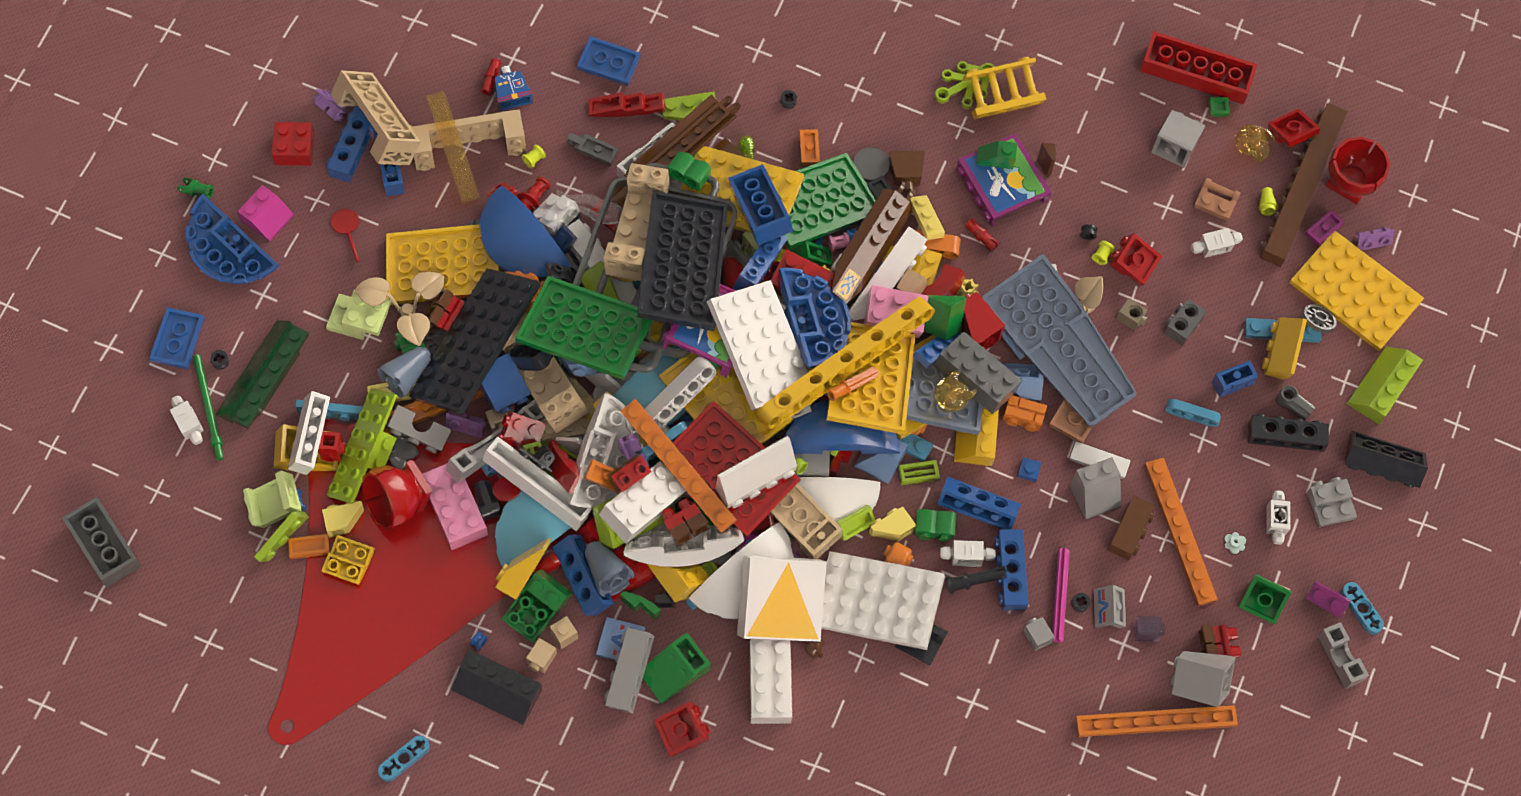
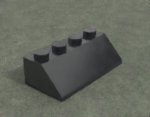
[1345,431,1428,488]
[452,650,542,725]

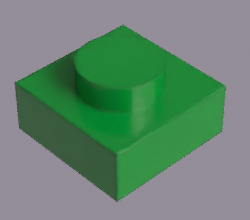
[1209,97,1230,117]

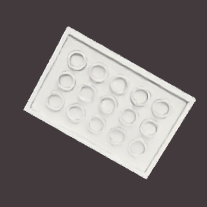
[707,280,808,411]
[821,551,945,650]

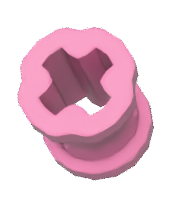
[828,232,850,252]

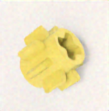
[955,279,978,296]

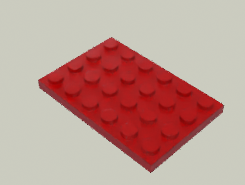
[673,400,801,538]

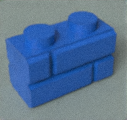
[1212,360,1258,397]

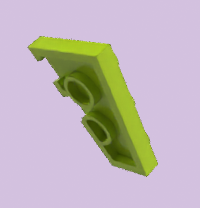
[662,92,716,121]
[254,511,310,562]

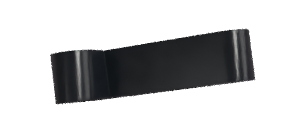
[509,344,554,371]

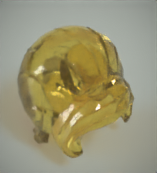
[1235,125,1275,163]
[935,371,977,412]

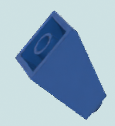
[479,353,531,414]

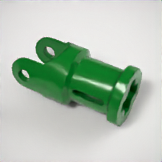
[177,177,214,200]

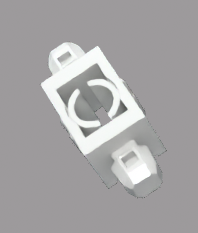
[1191,228,1243,258]
[170,396,204,445]
[1266,491,1290,545]
[940,540,996,567]

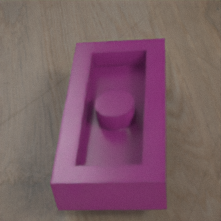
[1305,209,1345,247]
[1306,580,1351,618]

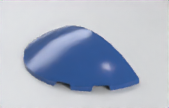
[480,186,572,277]
[185,194,279,284]
[779,268,851,369]
[786,400,900,454]

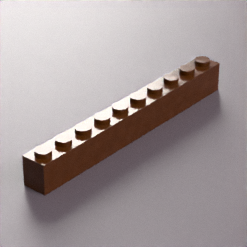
[1260,103,1348,267]

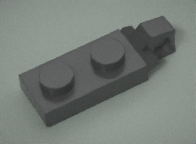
[567,133,619,166]

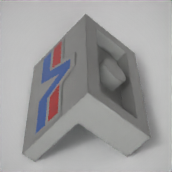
[1094,585,1126,629]

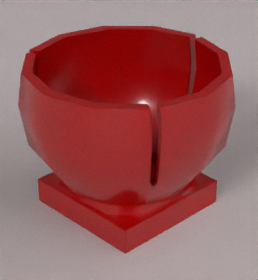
[1325,137,1390,205]
[362,460,433,530]

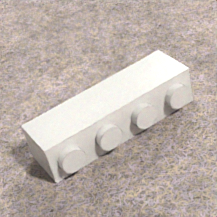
[288,391,330,475]

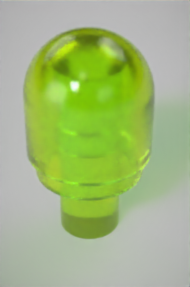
[739,135,755,159]

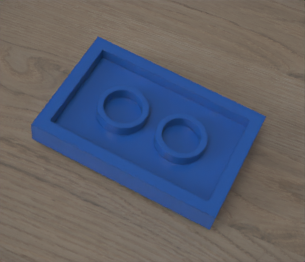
[577,36,641,86]
[149,307,205,370]

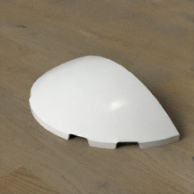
[569,393,643,508]
[798,477,880,522]
[689,522,794,619]
[624,523,744,567]

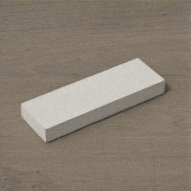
[1069,441,1131,479]

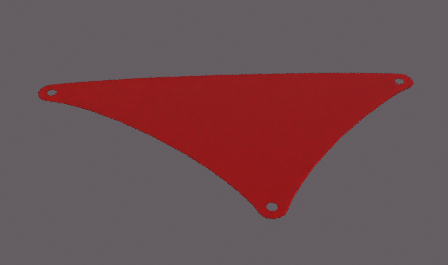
[268,419,682,745]

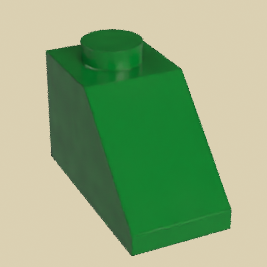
[976,141,1017,170]
[789,241,833,267]

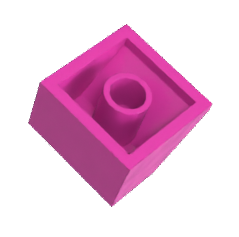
[237,185,294,242]

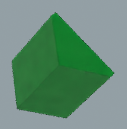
[924,295,966,340]
[1239,574,1292,625]

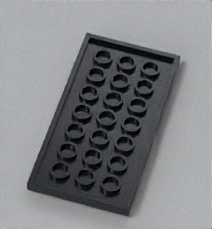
[637,190,728,331]
[409,268,541,415]

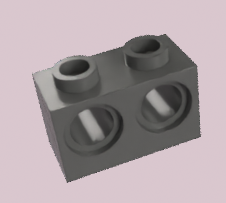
[1164,299,1207,346]

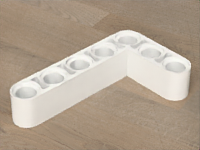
[645,356,716,433]

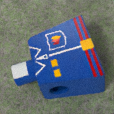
[495,66,533,112]

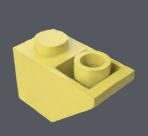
[322,500,364,538]
[869,507,916,541]

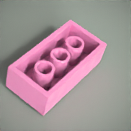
[422,463,488,550]

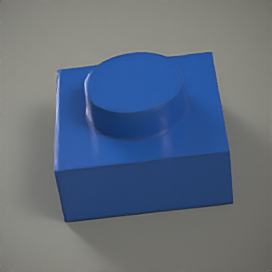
[1018,457,1042,482]

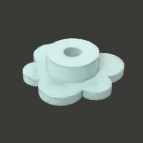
[1224,532,1246,554]

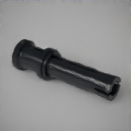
[946,565,1007,594]

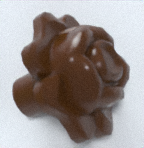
[804,639,825,659]

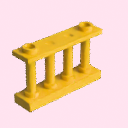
[963,57,1046,119]

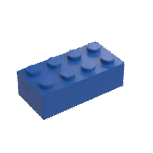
[728,164,793,245]

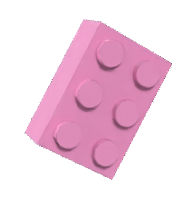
[864,285,928,338]

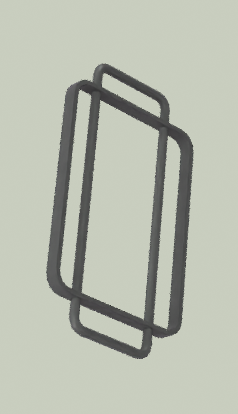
[573,163,737,373]

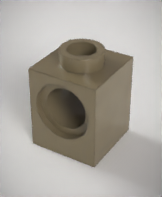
[1116,298,1148,331]

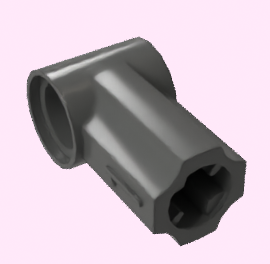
[1276,385,1315,421]

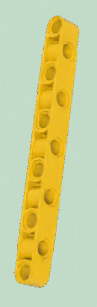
[756,297,935,429]

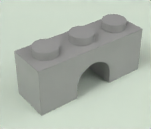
[388,405,451,454]
[1318,622,1369,689]

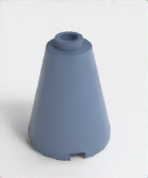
[377,346,431,398]
[584,541,634,597]

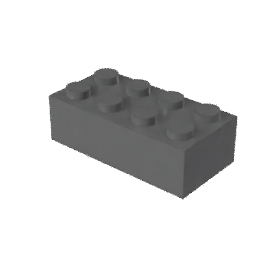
[935,332,1022,415]
[62,497,141,588]

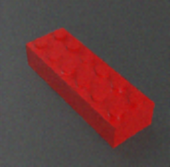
[1140,31,1258,105]

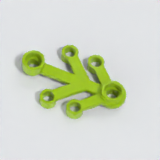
[935,61,996,109]

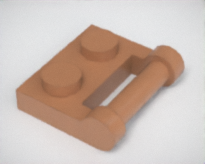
[1194,178,1241,222]

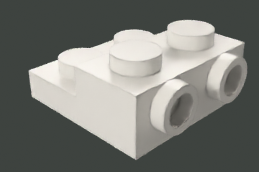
[533,193,580,236]

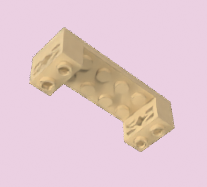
[331,70,421,165]
[411,109,526,171]
[604,163,670,281]
[503,314,589,433]
[771,484,843,559]

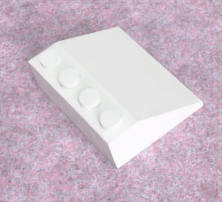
[715,436,797,509]

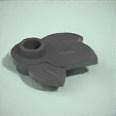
[388,435,419,469]

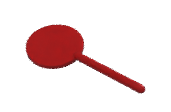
[331,209,360,263]
[493,477,557,501]

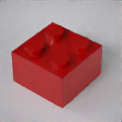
[272,122,315,166]

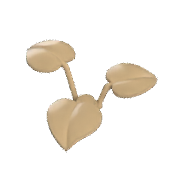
[355,272,444,346]
[1075,276,1103,314]

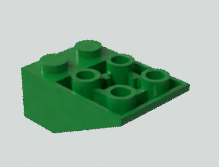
[502,569,573,643]
[643,633,711,705]

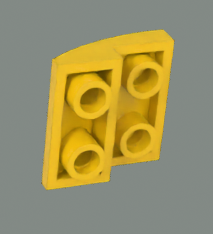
[322,535,375,585]

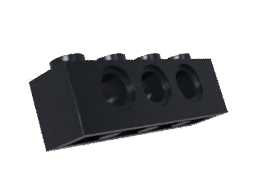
[1248,414,1329,452]

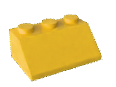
[1262,317,1307,380]
[954,406,999,466]

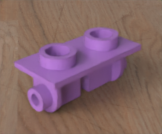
[313,89,349,122]
[1353,227,1394,251]
[445,411,487,438]
[618,433,649,466]

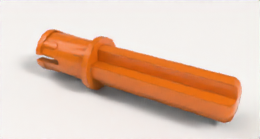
[827,367,879,401]

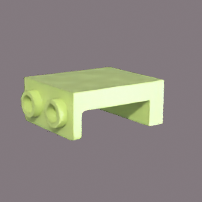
[243,471,301,528]

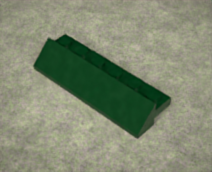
[216,320,309,429]

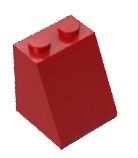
[961,292,1005,350]

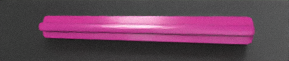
[1052,548,1069,643]

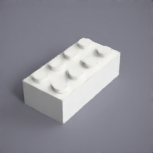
[599,462,686,544]
[749,639,792,724]

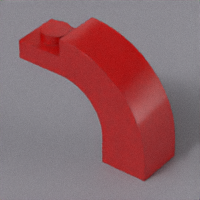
[922,264,966,296]

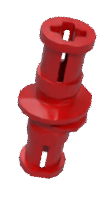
[517,176,551,213]

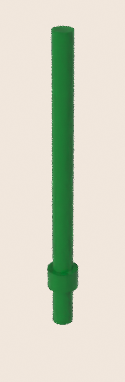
[193,355,224,461]

